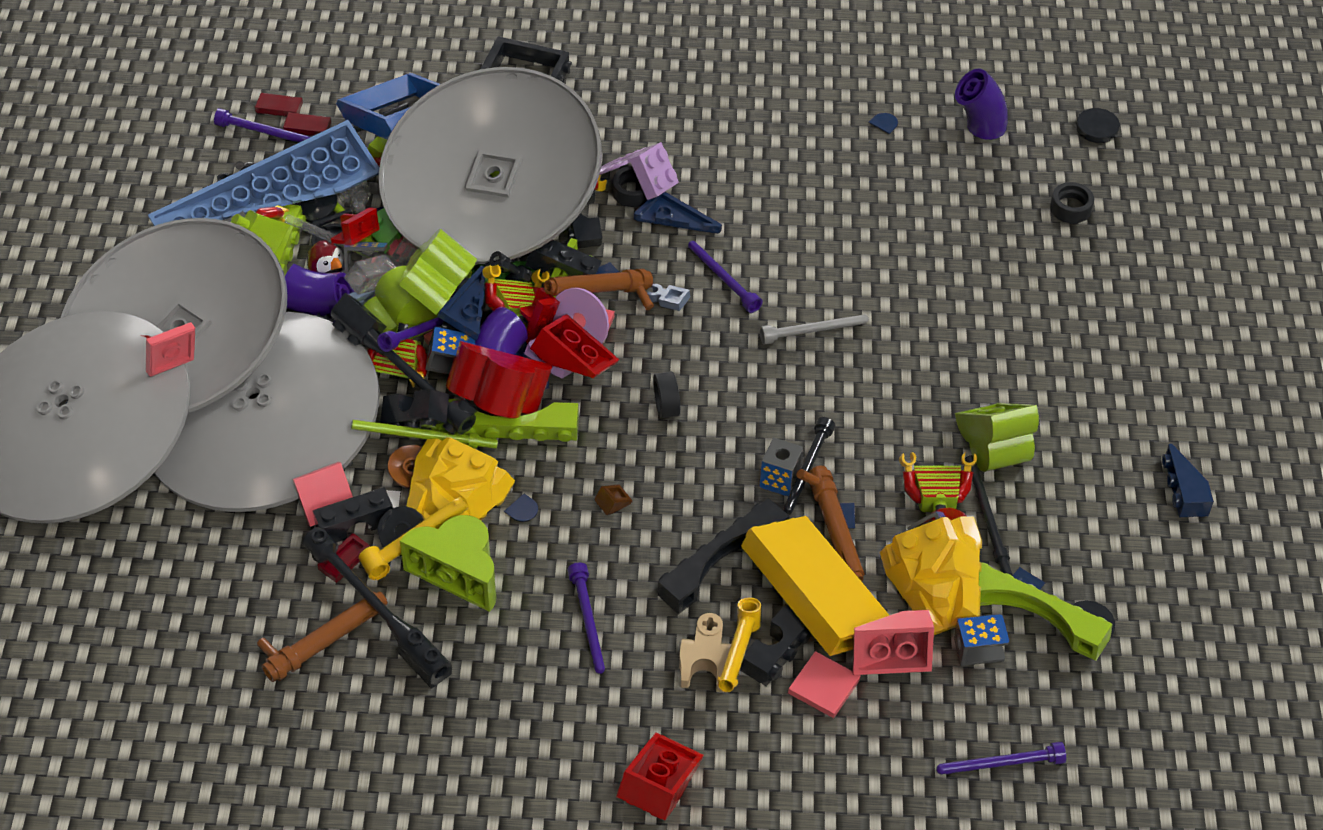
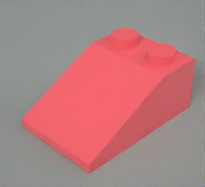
[853,610,934,675]

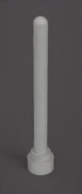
[760,315,869,345]

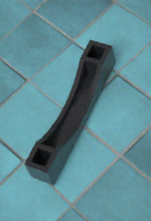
[658,498,789,615]

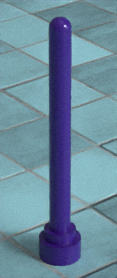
[214,108,310,143]
[688,241,763,313]
[377,317,443,352]
[567,562,605,674]
[936,742,1066,775]

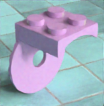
[599,142,679,200]
[524,288,609,379]

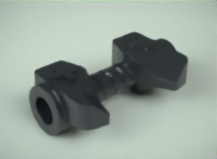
[484,251,532,283]

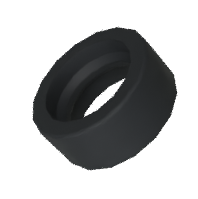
[612,166,648,207]
[1050,182,1095,224]
[653,371,681,419]

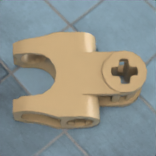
[679,613,731,692]

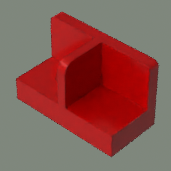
[331,208,380,245]
[519,288,560,343]

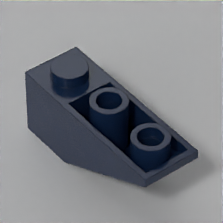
[1162,444,1214,518]

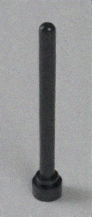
[784,417,836,514]

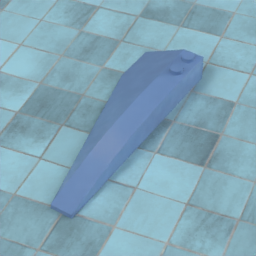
[148,120,380,226]

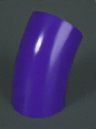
[955,68,1008,140]
[285,264,354,317]
[475,307,528,355]

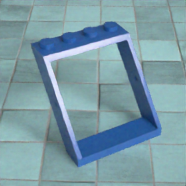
[336,73,440,140]

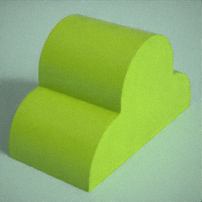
[399,228,477,315]
[363,266,451,339]
[955,403,1039,472]
[400,515,496,612]

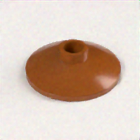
[388,445,422,488]

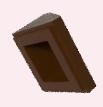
[594,484,632,515]

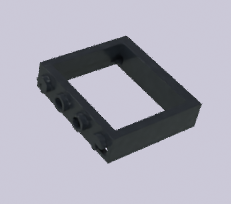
[480,36,572,83]

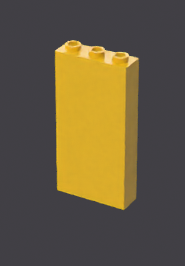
[741,516,890,656]

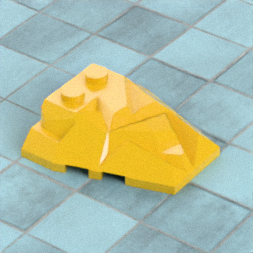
[406,437,515,521]
[880,516,982,635]

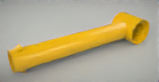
[359,496,468,580]
[717,597,761,692]

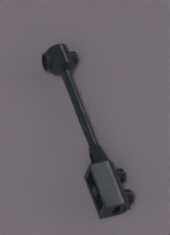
[331,293,477,435]
[302,527,452,689]

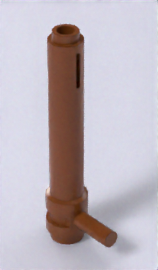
[544,268,654,310]
[797,466,865,582]
[257,591,388,682]

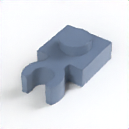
[647,284,691,311]

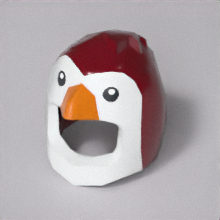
[307,240,344,273]

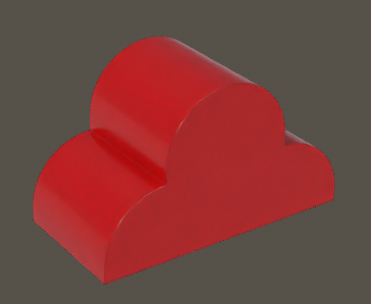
[446,341,552,418]

